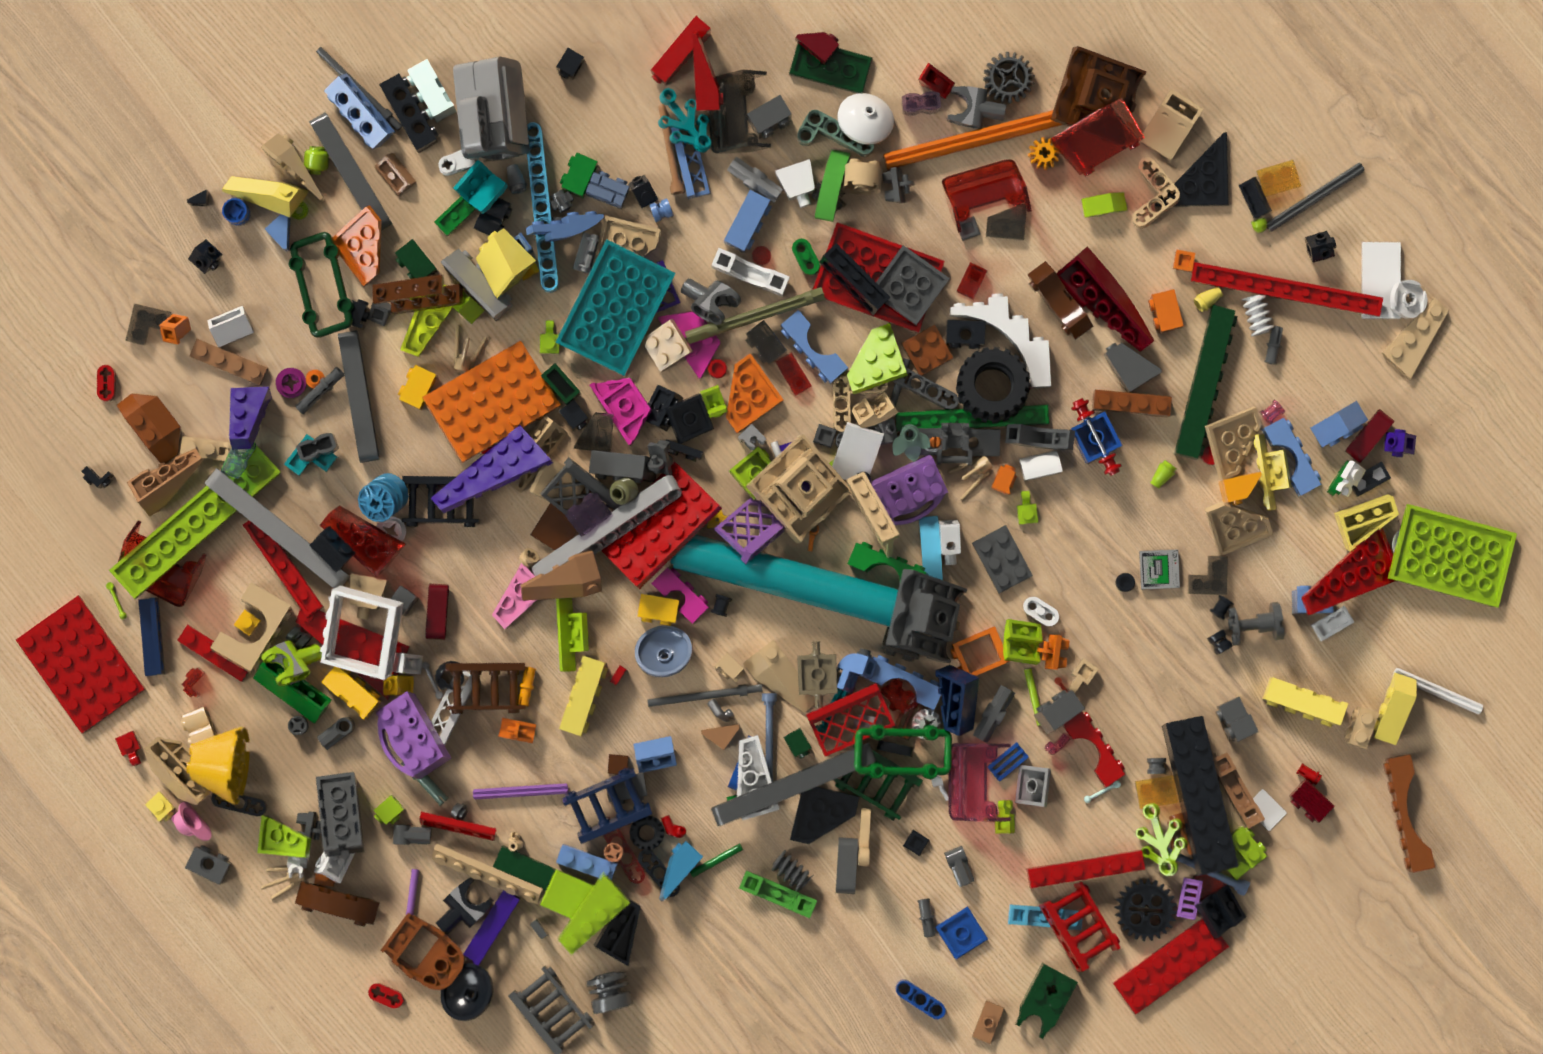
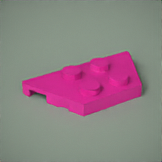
[658,312,721,379]
[590,378,652,446]

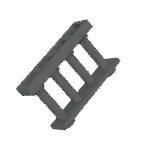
[508,966,594,1054]

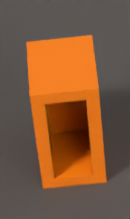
[1148,289,1184,334]

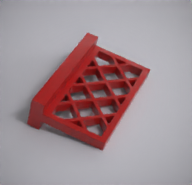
[806,683,895,757]

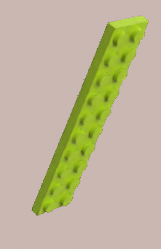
[109,444,281,600]

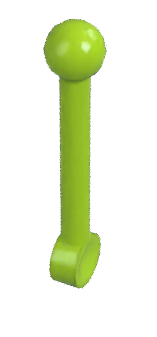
[106,582,127,619]

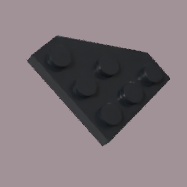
[790,787,860,844]

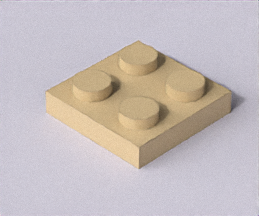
[642,319,693,372]

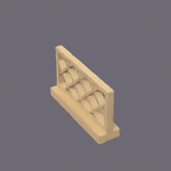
[847,471,900,558]

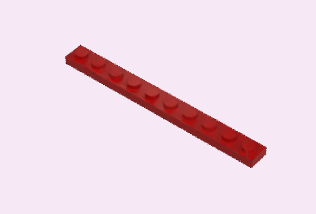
[1190,262,1383,317]

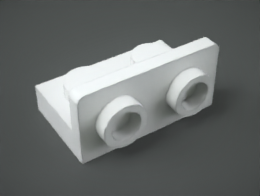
[314,850,355,883]

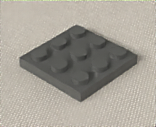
[876,245,950,325]

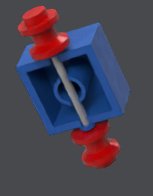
[1070,398,1122,476]

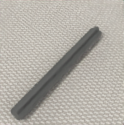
[1267,163,1365,232]

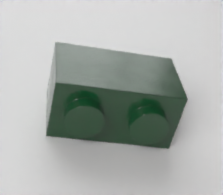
[395,239,438,279]
[541,363,582,405]
[783,728,812,759]

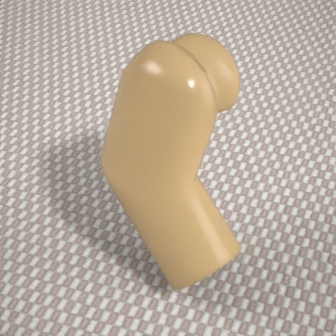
[508,832,523,851]

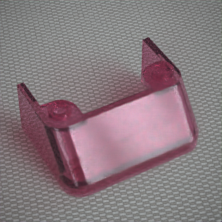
[949,743,1011,822]

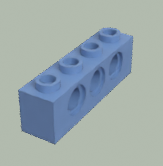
[324,74,395,149]

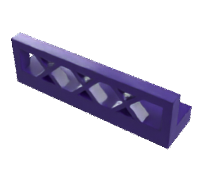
[463,890,520,966]

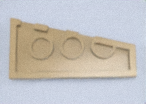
[1382,298,1449,380]

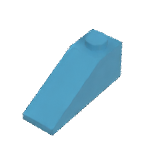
[659,841,703,901]

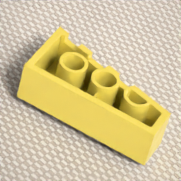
[559,656,608,736]
[1263,677,1348,727]

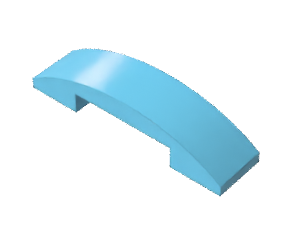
[919,516,943,580]
[1008,904,1083,930]

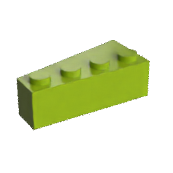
[558,871,630,955]

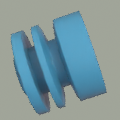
[358,473,409,522]

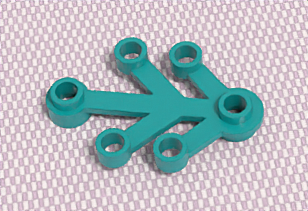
[658,88,711,153]

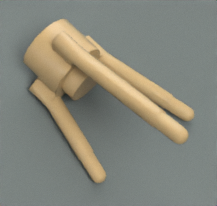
[453,325,487,372]
[948,456,993,501]
[261,866,305,900]

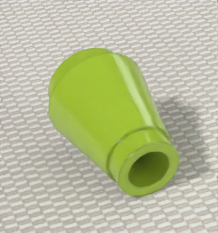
[1150,460,1177,489]

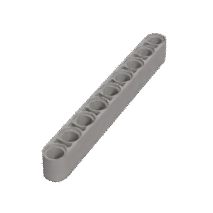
[205,468,350,588]
[532,475,682,576]

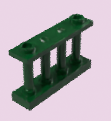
[833,744,923,821]

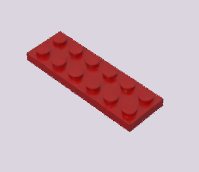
[1113,918,1229,1015]

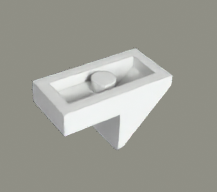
[392,653,423,675]

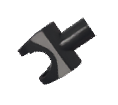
[436,877,494,935]

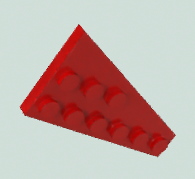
[1301,527,1395,615]
[295,609,410,700]

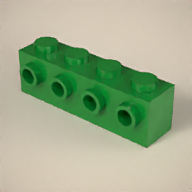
[253,662,332,724]

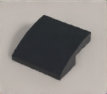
[1195,884,1246,939]

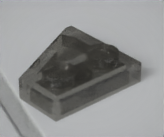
[986,203,1027,240]
[574,412,614,452]

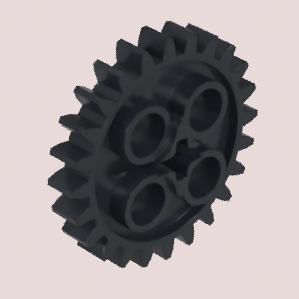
[1114,878,1177,941]

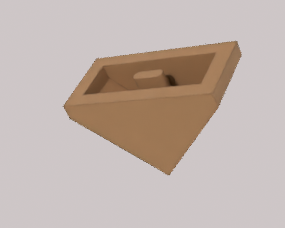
[701,724,740,750]

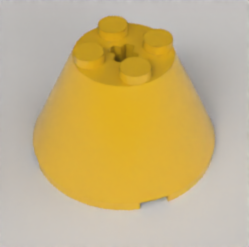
[186,727,250,804]

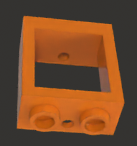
[950,626,1010,676]

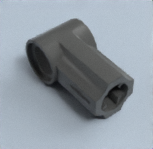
[317,717,355,750]
[393,825,432,845]
[944,845,974,887]

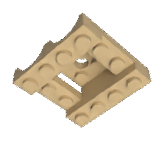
[746,434,852,543]

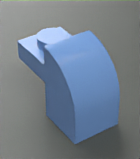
[837,653,878,694]

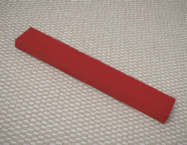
[243,520,324,618]

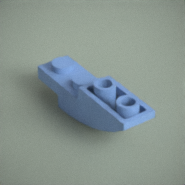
[526,211,604,242]

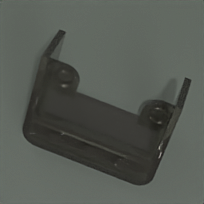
[708,69,771,154]

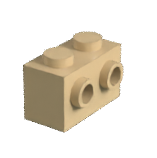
[1344,706,1379,749]

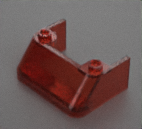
[942,159,1032,233]
[118,520,207,607]

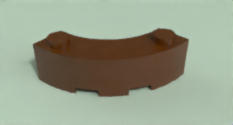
[1027,261,1094,340]
[295,881,380,927]

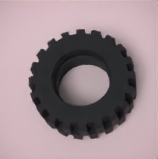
[956,347,1031,424]

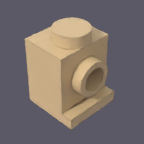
[714,653,744,682]

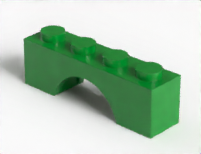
[847,542,929,581]

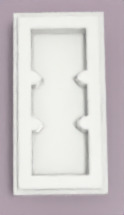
[1311,606,1354,642]

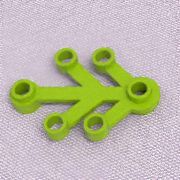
[1136,803,1188,876]

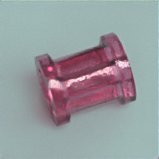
[1260,399,1285,425]

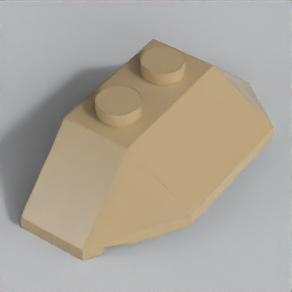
[144,737,211,805]

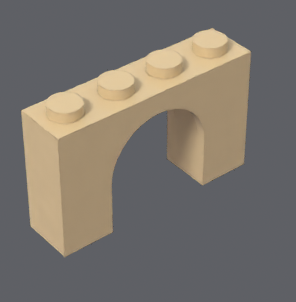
[211,583,292,674]

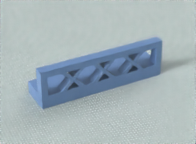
[671,127,710,199]

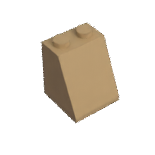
[530,458,586,513]

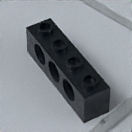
[379,73,439,153]

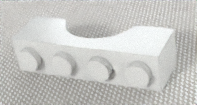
[711,248,790,297]

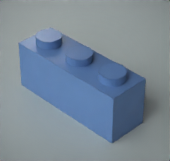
[724,190,772,253]
[556,844,618,880]

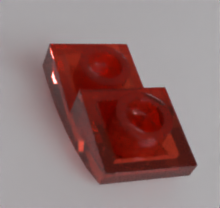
[775,352,812,396]

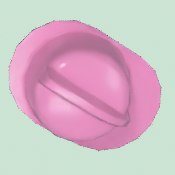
[171,802,212,841]

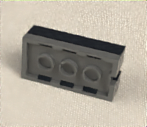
[316,772,365,857]

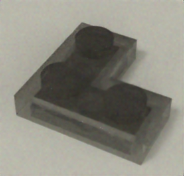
[125,304,173,346]
[1188,556,1228,595]

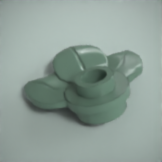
[892,424,930,462]

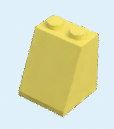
[476,228,536,298]

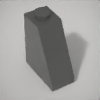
[1104,343,1162,393]

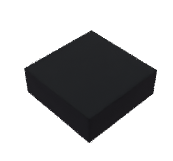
[903,830,929,856]

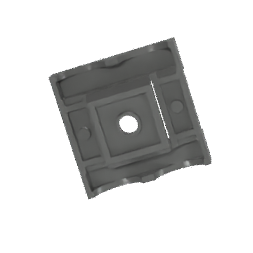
[886,569,967,663]

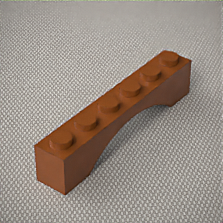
[1383,754,1435,873]

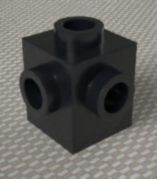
[1305,231,1336,263]
[188,239,223,274]

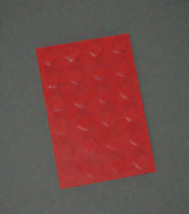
[812,222,945,333]
[601,461,722,590]
[16,595,146,734]

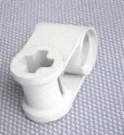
[439,150,475,176]

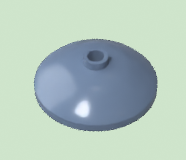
[635,625,692,677]

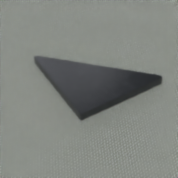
[1154,132,1229,207]

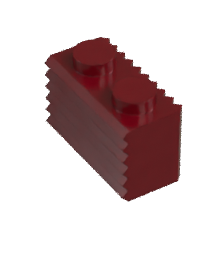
[1289,779,1335,823]

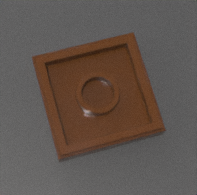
[530,503,580,550]

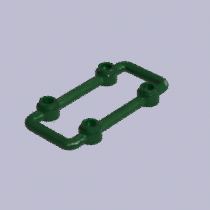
[289,232,354,338]

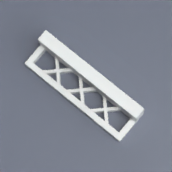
[431,672,472,746]

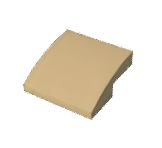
[851,391,898,428]

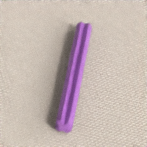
[473,783,568,800]

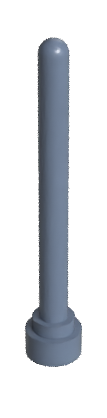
[762,693,777,782]
[1168,848,1250,896]

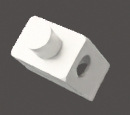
[775,159,815,208]
[938,520,961,565]

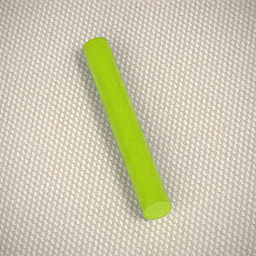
[1024,668,1040,726]

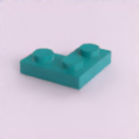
[284,434,338,476]

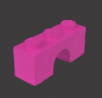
[651,567,709,624]

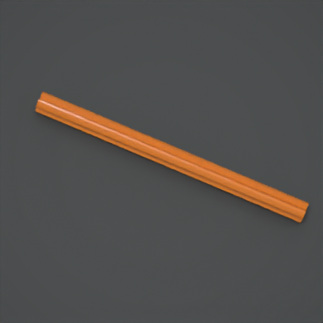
[883,97,1106,170]

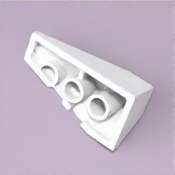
[737,735,780,820]

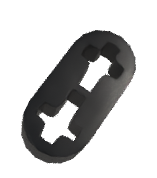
[877,740,914,757]

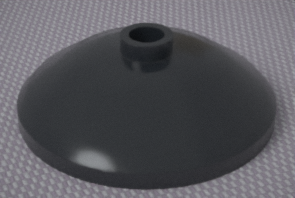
[440,963,493,1021]

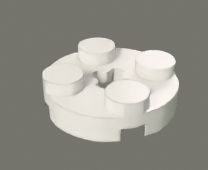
[1390,280,1427,319]

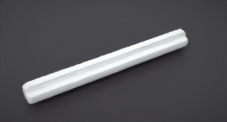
[1393,668,1483,714]

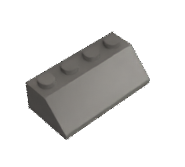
[441,249,513,321]

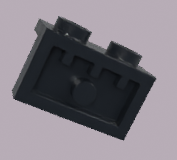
[646,385,683,432]

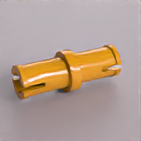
[518,666,536,707]

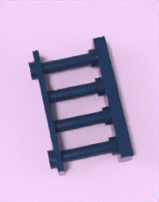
[562,768,652,844]

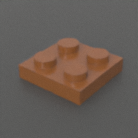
[901,325,953,376]

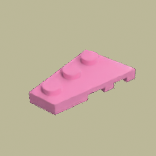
[492,563,537,629]

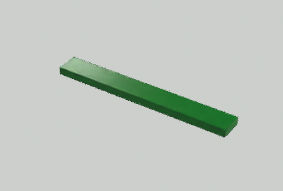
[895,405,1049,432]

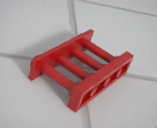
[1039,881,1121,972]

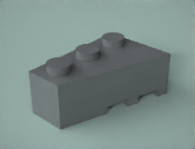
[589,450,657,483]

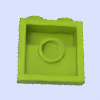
[729,446,771,501]
[1228,826,1267,880]

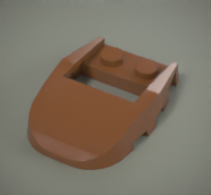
[380,913,464,990]

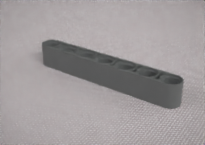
[309,112,392,231]
[338,330,379,463]

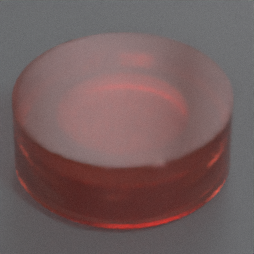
[752,246,771,266]

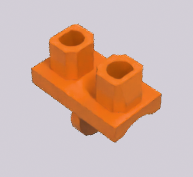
[1037,634,1070,670]
[498,718,537,743]

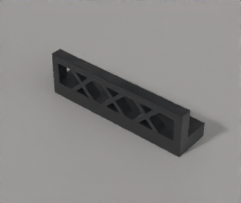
[819,243,890,316]

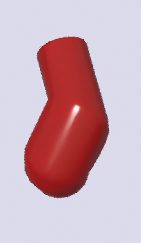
[661,815,686,838]

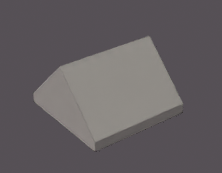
[1015,765,1051,807]

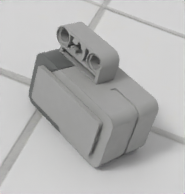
[453,56,530,162]

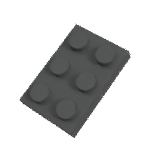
[972,525,1033,594]

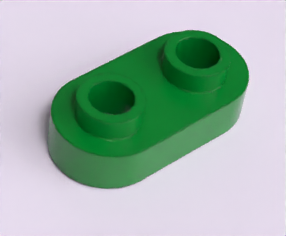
[792,239,820,275]
[1327,460,1349,496]

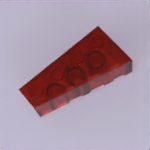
[319,505,406,577]

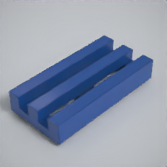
[987,742,1029,782]

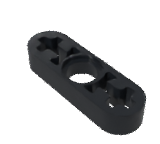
[211,793,267,816]
[638,850,680,897]

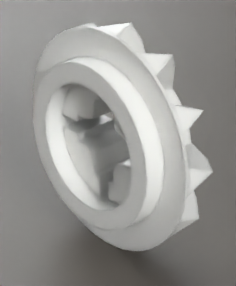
[375,516,406,547]
[912,709,942,739]

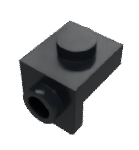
[628,175,659,208]
[81,466,114,489]

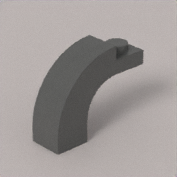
[1005,424,1075,450]

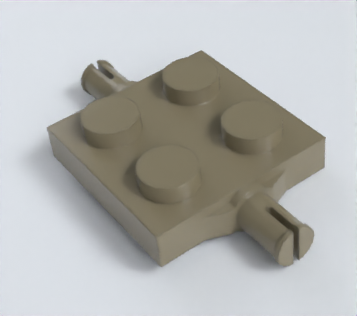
[797,641,838,708]

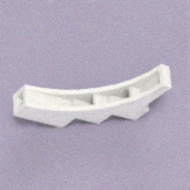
[950,293,1051,389]

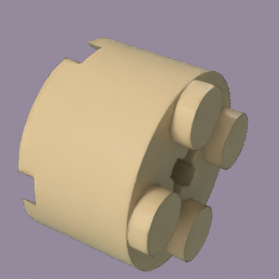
[843,159,883,195]

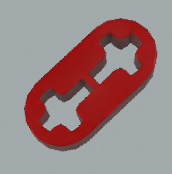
[97,365,116,402]
[368,983,404,1009]

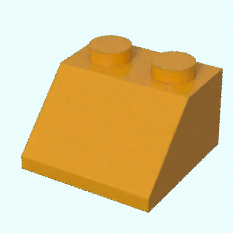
[1219,472,1262,506]

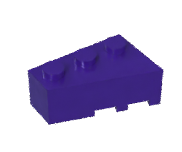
[229,387,272,450]

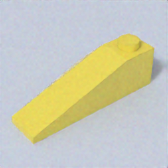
[222,176,308,218]

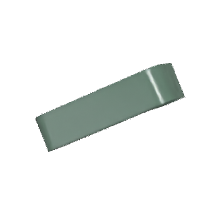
[797,110,874,157]

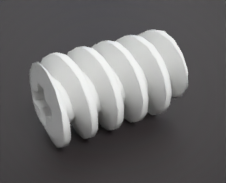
[1242,295,1274,337]

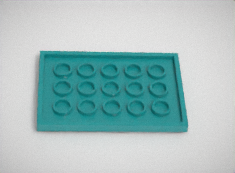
[555,239,676,376]

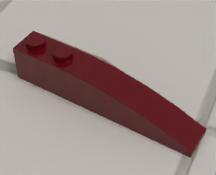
[1056,246,1154,352]

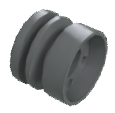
[586,972,633,1014]

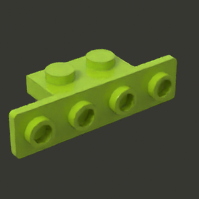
[556,598,589,672]

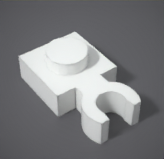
[1336,460,1366,497]
[287,856,308,878]

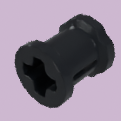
[711,594,732,617]
[1210,595,1234,620]

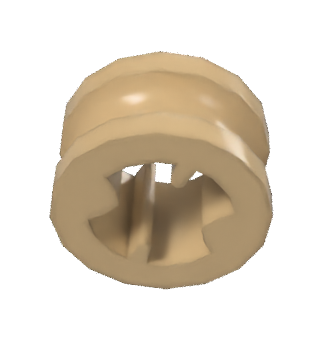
[519,548,539,567]

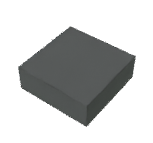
[956,216,980,241]
[813,424,837,448]
[531,919,548,939]

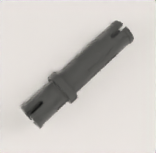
[295,367,345,415]

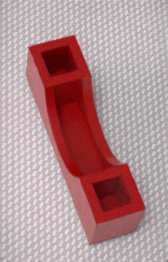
[1063,711,1125,787]

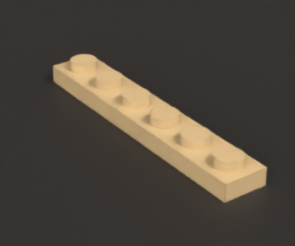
[432,844,543,904]

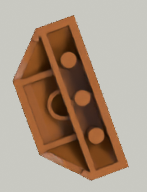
[117,393,181,464]

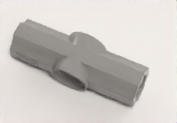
[727,156,783,203]

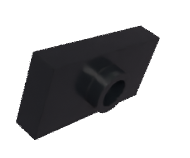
[1239,177,1272,220]

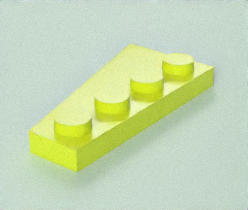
[400,285,453,357]

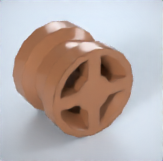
[604,842,624,862]

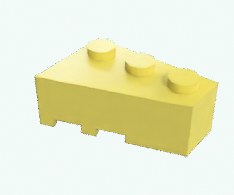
[1373,672,1417,745]

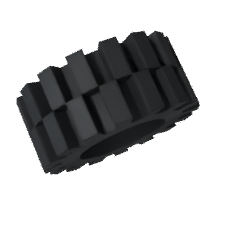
[629,815,664,850]

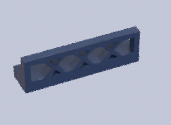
[138,597,165,676]

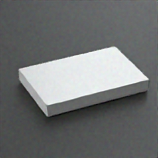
[832,422,884,480]

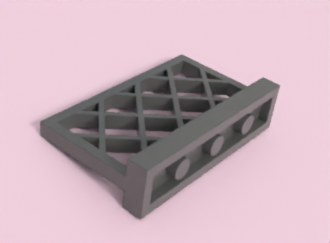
[540,457,621,530]

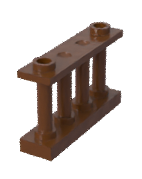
[373,274,463,314]
[445,663,526,714]

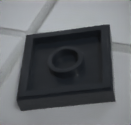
[665,393,714,444]

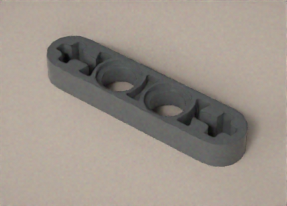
[893,367,959,410]

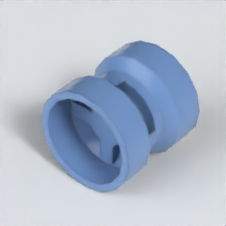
[649,198,673,222]

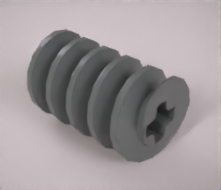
[772,850,814,892]

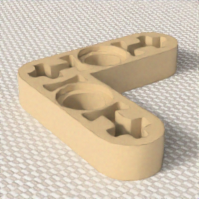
[1132,158,1180,229]
[833,376,888,432]
[858,808,871,866]

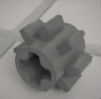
[550,189,574,213]

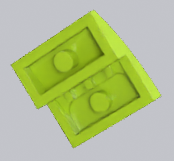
[1003,619,1043,665]

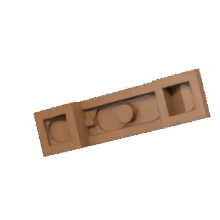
[1213,752,1265,829]

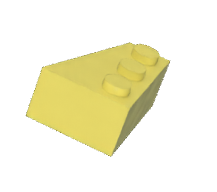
[1334,494,1399,552]

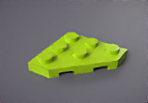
[847,323,908,394]

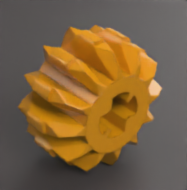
[1028,137,1061,170]

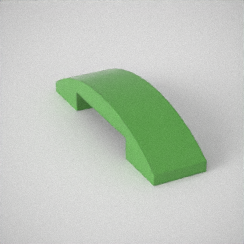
[815,150,850,222]
[739,871,817,918]

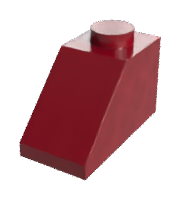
[795,32,839,65]

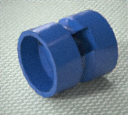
[222,198,250,226]

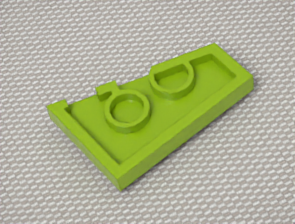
[257,815,311,858]

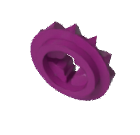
[275,368,306,398]

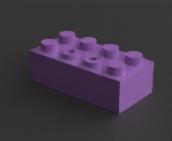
[870,454,948,525]
[376,692,452,779]

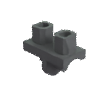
[882,167,915,204]
[647,440,673,476]
[296,811,322,841]

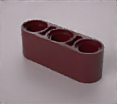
[1345,409,1395,463]
[425,583,449,640]

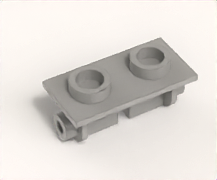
[573,232,600,274]

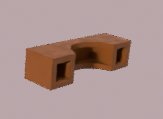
[1092,389,1172,418]

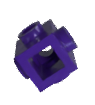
[1384,429,1416,457]

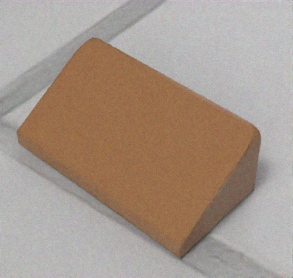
[374,153,416,196]

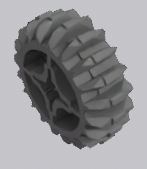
[983,52,1035,104]

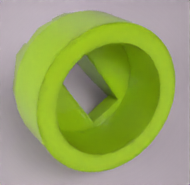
[1251,218,1267,233]

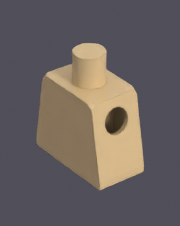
[350,574,389,620]

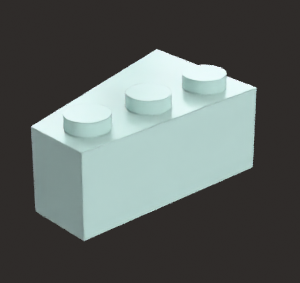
[407,59,457,122]

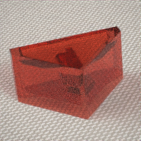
[956,262,988,300]

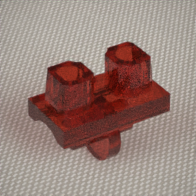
[880,678,918,714]

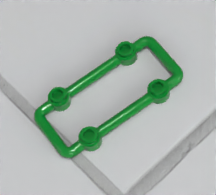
[854,724,952,779]

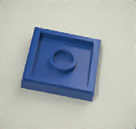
[935,906,988,959]

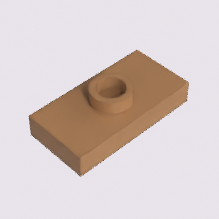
[972,1000,1004,1044]

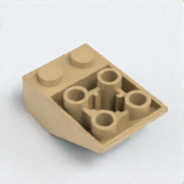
[1139,89,1203,160]

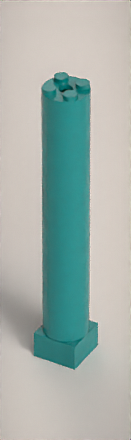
[670,534,920,633]

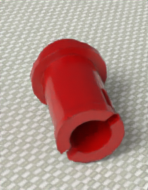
[1296,763,1322,785]

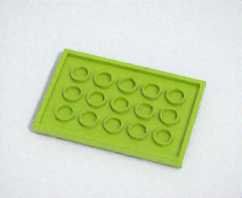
[1388,504,1517,608]

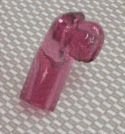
[1045,733,1070,755]

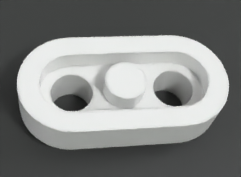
[1023,597,1059,626]

